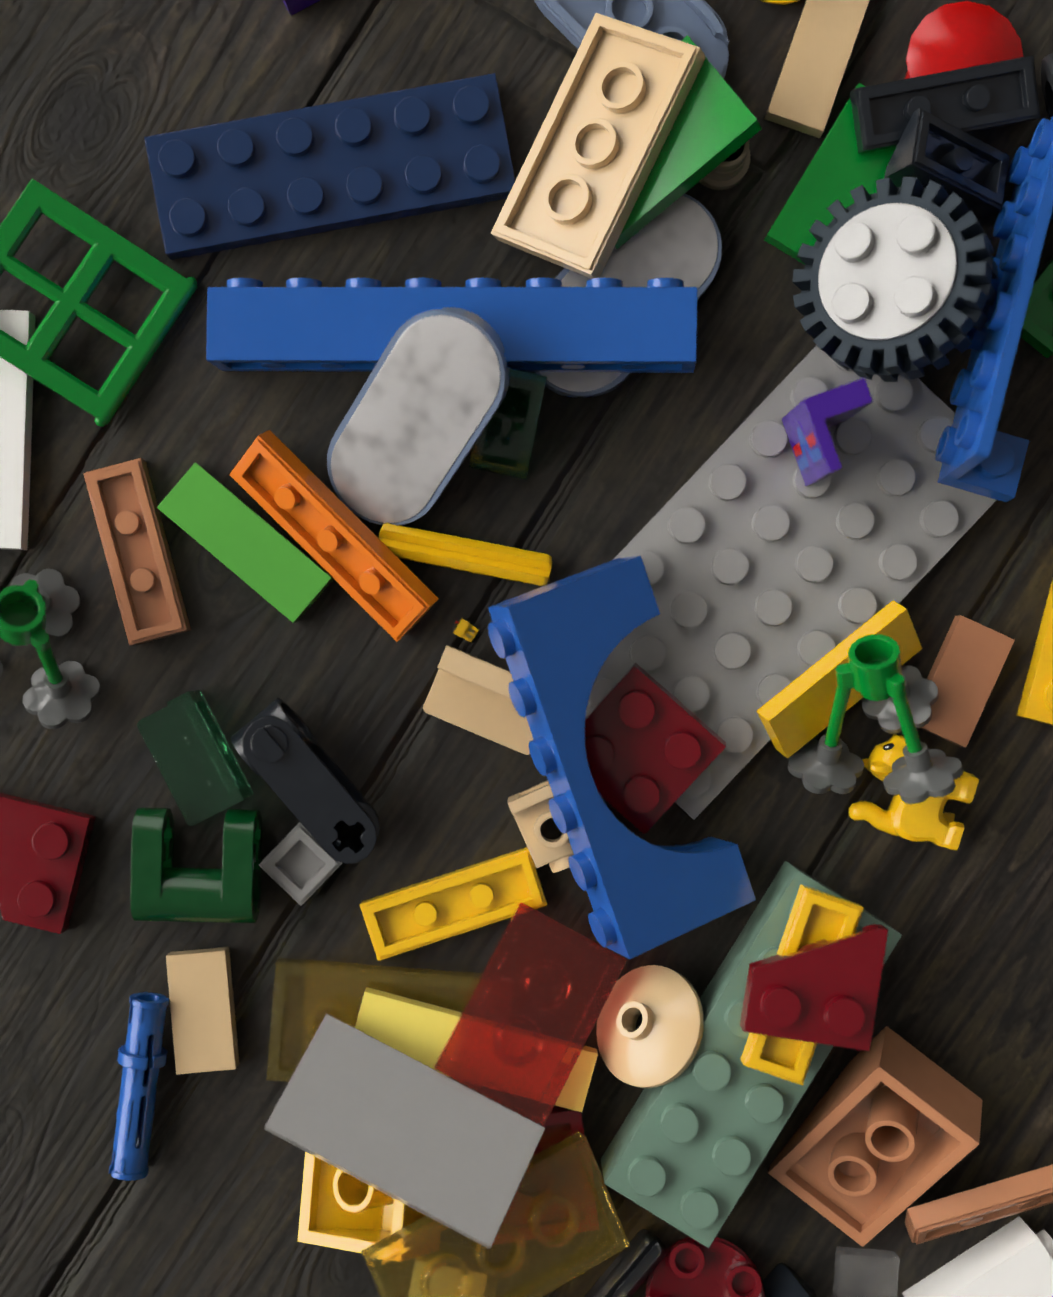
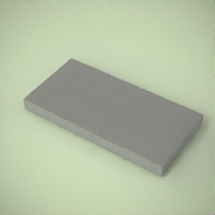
[265,1013,545,1249]

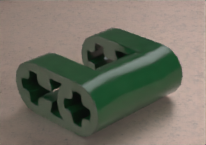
[130,807,262,923]

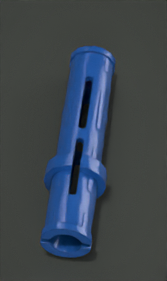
[109,992,169,1181]

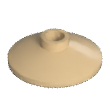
[596,965,704,1088]

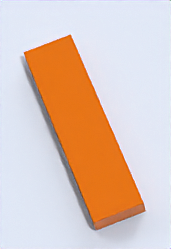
[229,430,439,642]

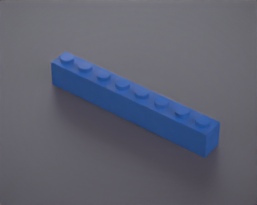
[206,278,697,373]

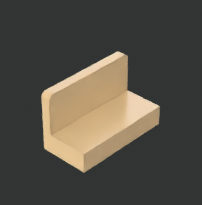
[423,646,534,755]

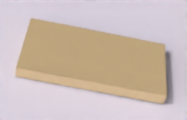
[491,13,706,279]

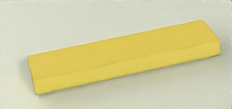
[355,987,598,1112]

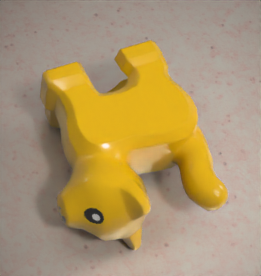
[849,734,979,851]

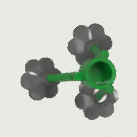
[0,568,101,729]
[788,634,963,804]

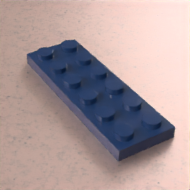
[144,73,515,260]

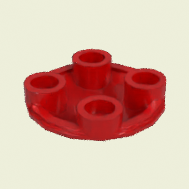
[905,1,1024,79]

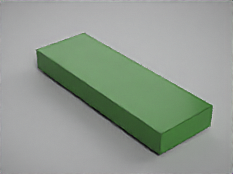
[157,462,333,623]

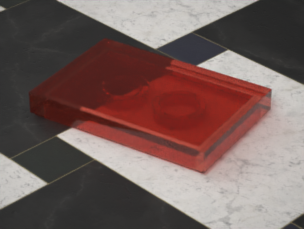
[434,902,627,1127]

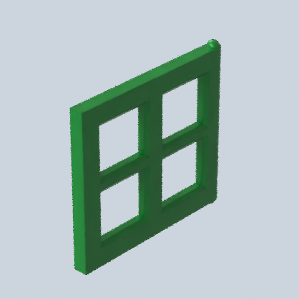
[0,178,198,427]

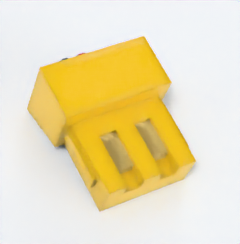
[452,618,479,642]

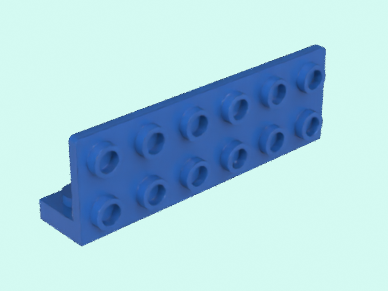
[935,116,1053,503]

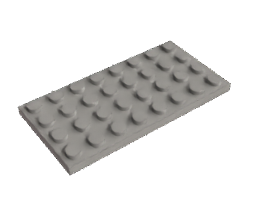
[586,345,996,820]

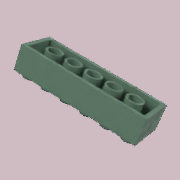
[600,860,902,1248]

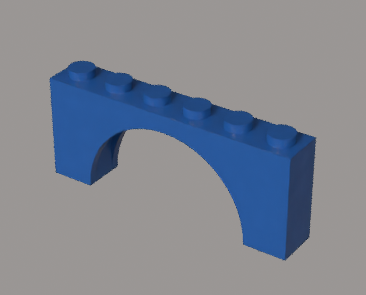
[488,556,756,959]

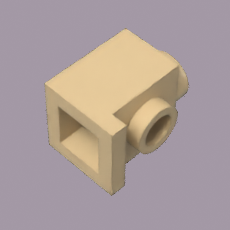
[508,780,574,873]

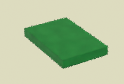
[615,35,762,249]
[764,83,896,265]

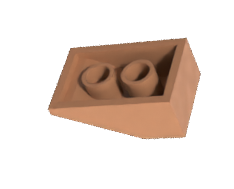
[768,1026,983,1247]

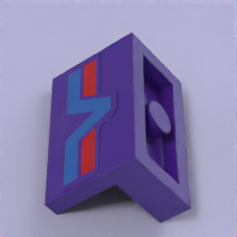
[782,377,873,486]

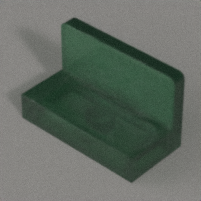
[137,690,254,826]

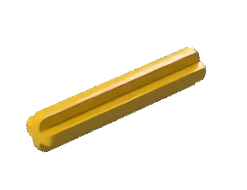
[378,523,552,586]

